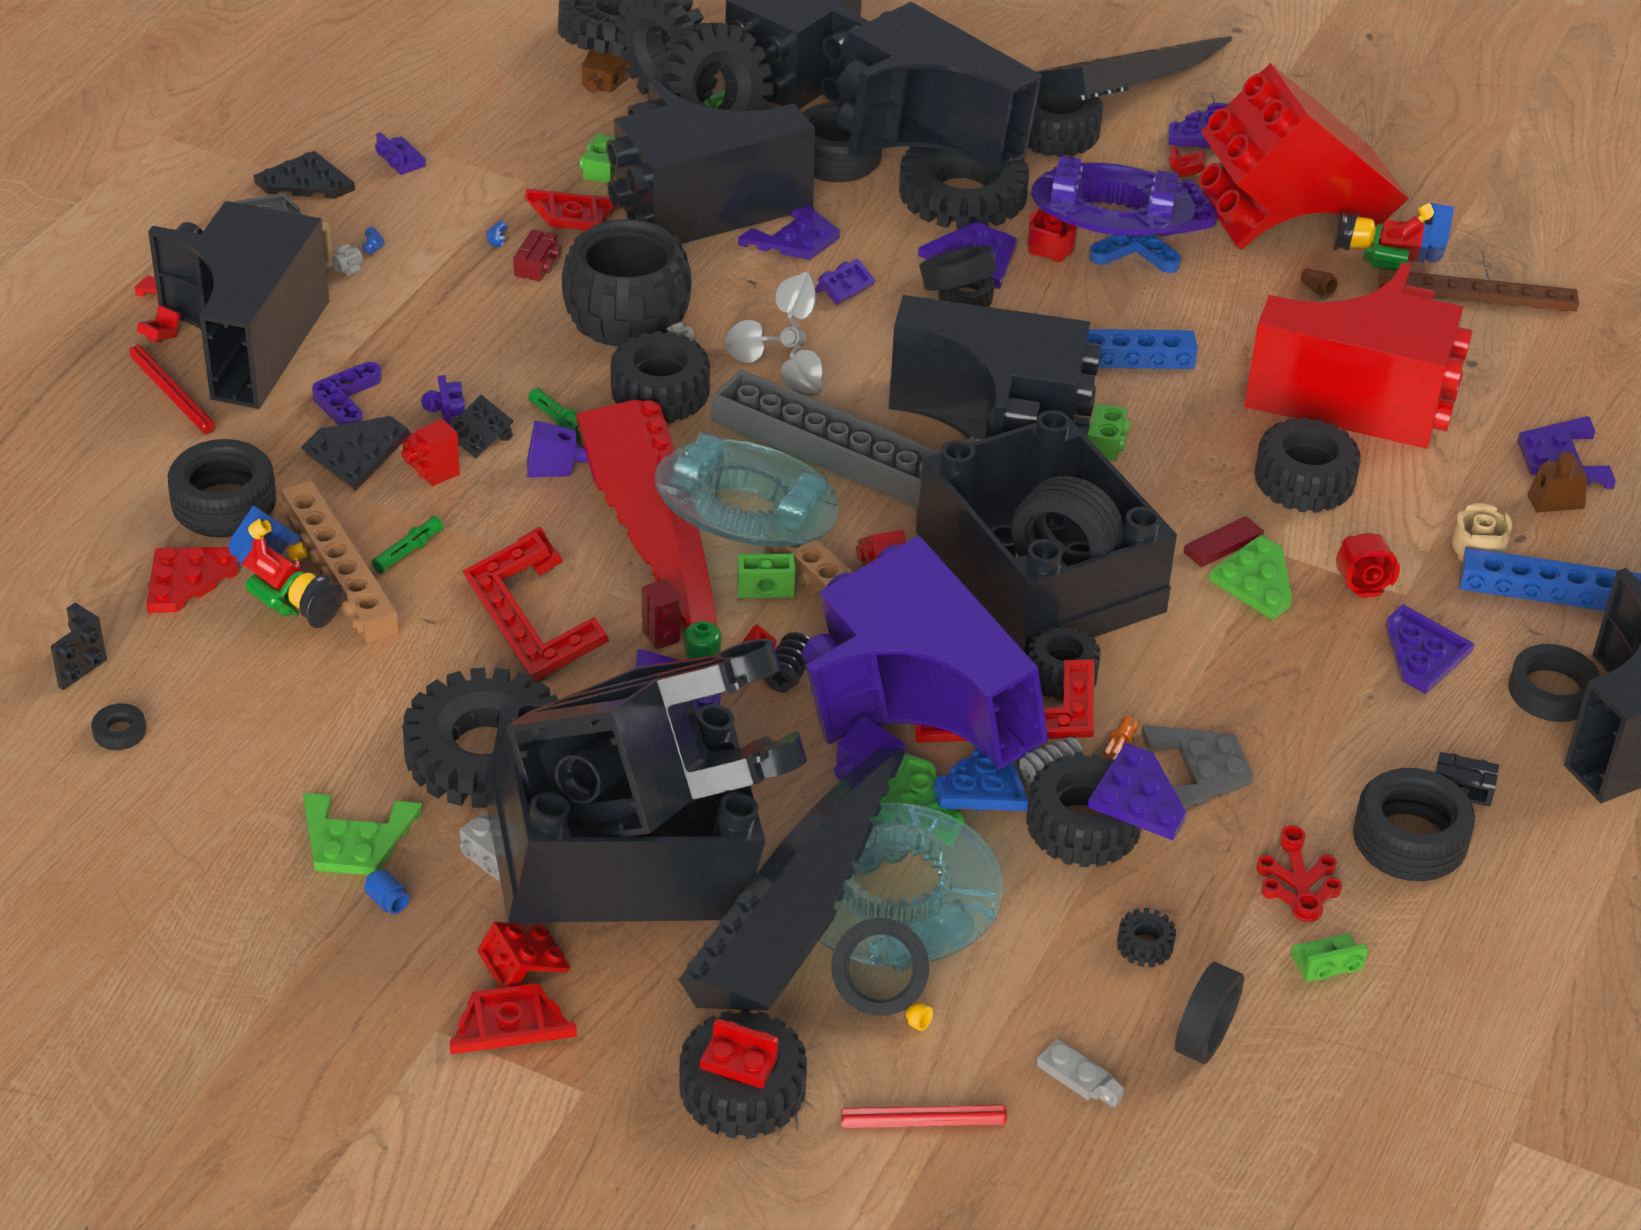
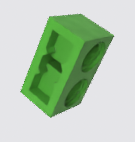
[1087,403,1130,461]

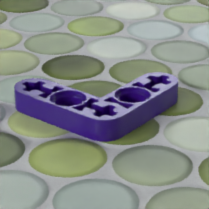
[1156,180,1218,236]
[312,362,382,425]

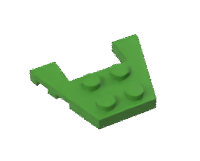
[303,793,422,875]

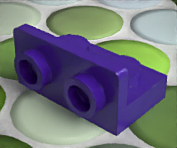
[375,132,426,175]
[815,258,875,305]

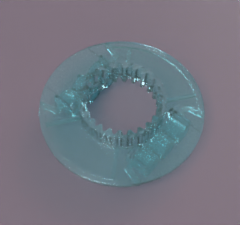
[654,431,838,547]
[819,803,1003,971]

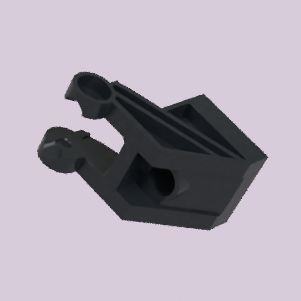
[506,639,807,837]

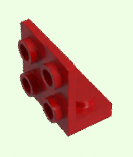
[477,922,570,988]

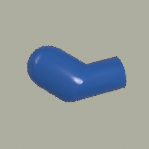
[485,221,507,248]
[362,227,384,255]

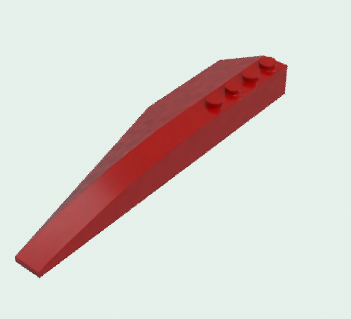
[575,400,718,629]

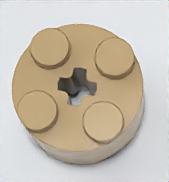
[1451,503,1512,562]

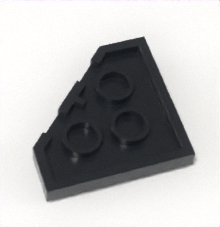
[254,151,355,199]
[301,416,411,491]

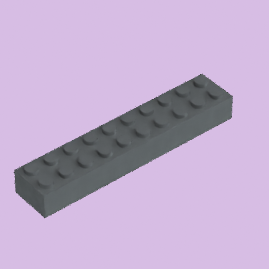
[711,369,941,508]

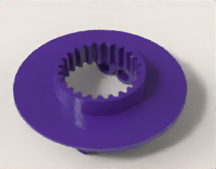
[1031,156,1195,236]

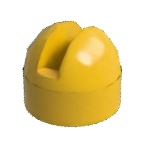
[905,1003,933,1031]

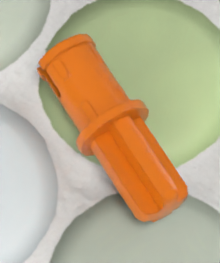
[1103,716,1139,760]

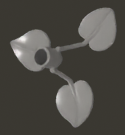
[724,272,823,394]

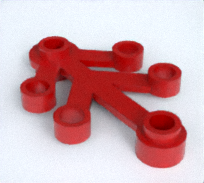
[1256,825,1342,922]

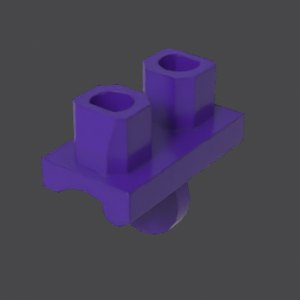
[421,375,465,425]

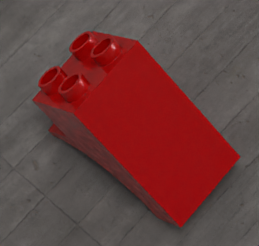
[1199,63,1409,250]
[1244,263,1473,449]

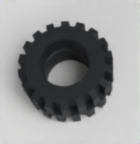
[1028,626,1101,700]

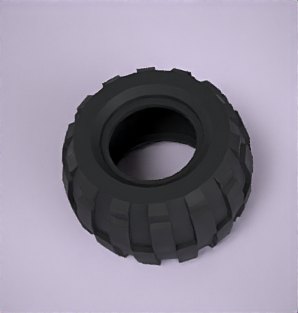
[562,219,692,347]

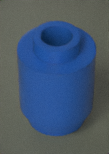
[364,869,410,914]

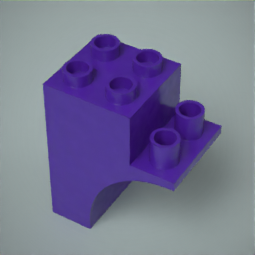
[802,536,1048,770]

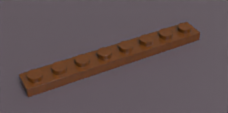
[1378,269,1579,312]

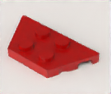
[525,188,615,231]
[449,983,577,1054]

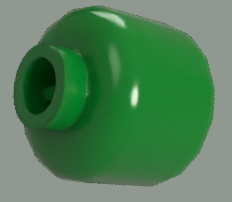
[684,621,721,659]

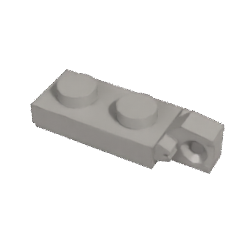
[1036,1039,1124,1108]

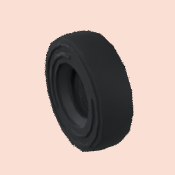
[91,703,147,750]

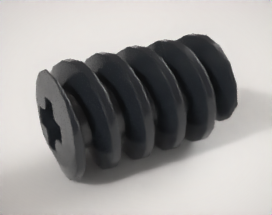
[763,632,811,693]

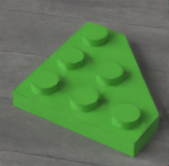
[1208,534,1292,620]
[872,753,965,848]

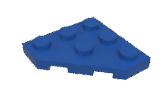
[933,748,1028,812]

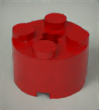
[1027,209,1078,262]
[1336,533,1400,598]

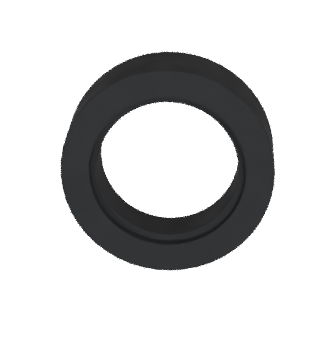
[919,245,997,290]
[1508,644,1600,722]
[831,918,929,1016]
[1175,962,1244,1064]

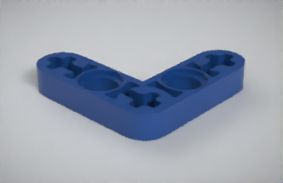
[1089,234,1181,273]

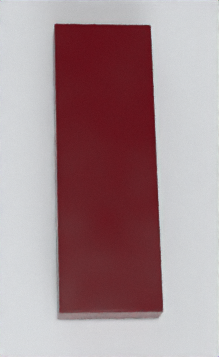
[1183,516,1264,567]

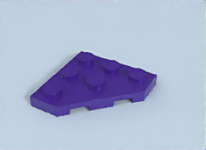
[1168,102,1229,148]
[1386,604,1474,694]
[1088,742,1187,840]

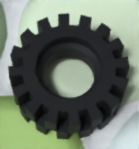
[1117,908,1176,967]

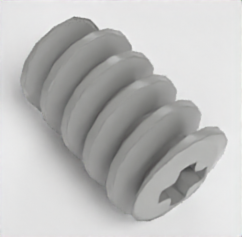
[1019,737,1085,789]

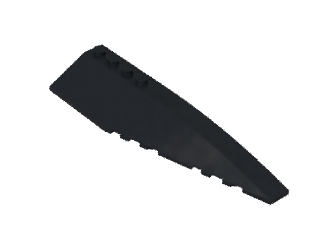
[1036,36,1232,101]
[678,748,906,1011]

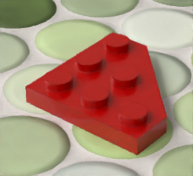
[146,547,240,613]

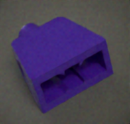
[527,421,589,477]
[834,717,906,781]

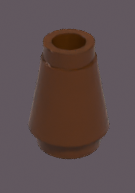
[1301,268,1338,296]

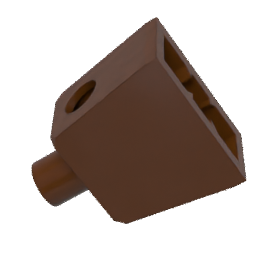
[582,48,631,93]
[1527,452,1587,513]

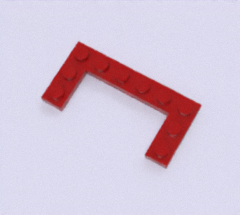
[462,532,609,683]
[915,659,1094,743]

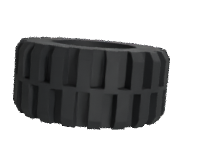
[1027,85,1103,157]
[611,331,710,423]
[1254,418,1361,513]
[1026,754,1142,867]
[679,1010,807,1139]

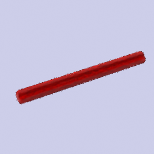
[129,344,215,434]

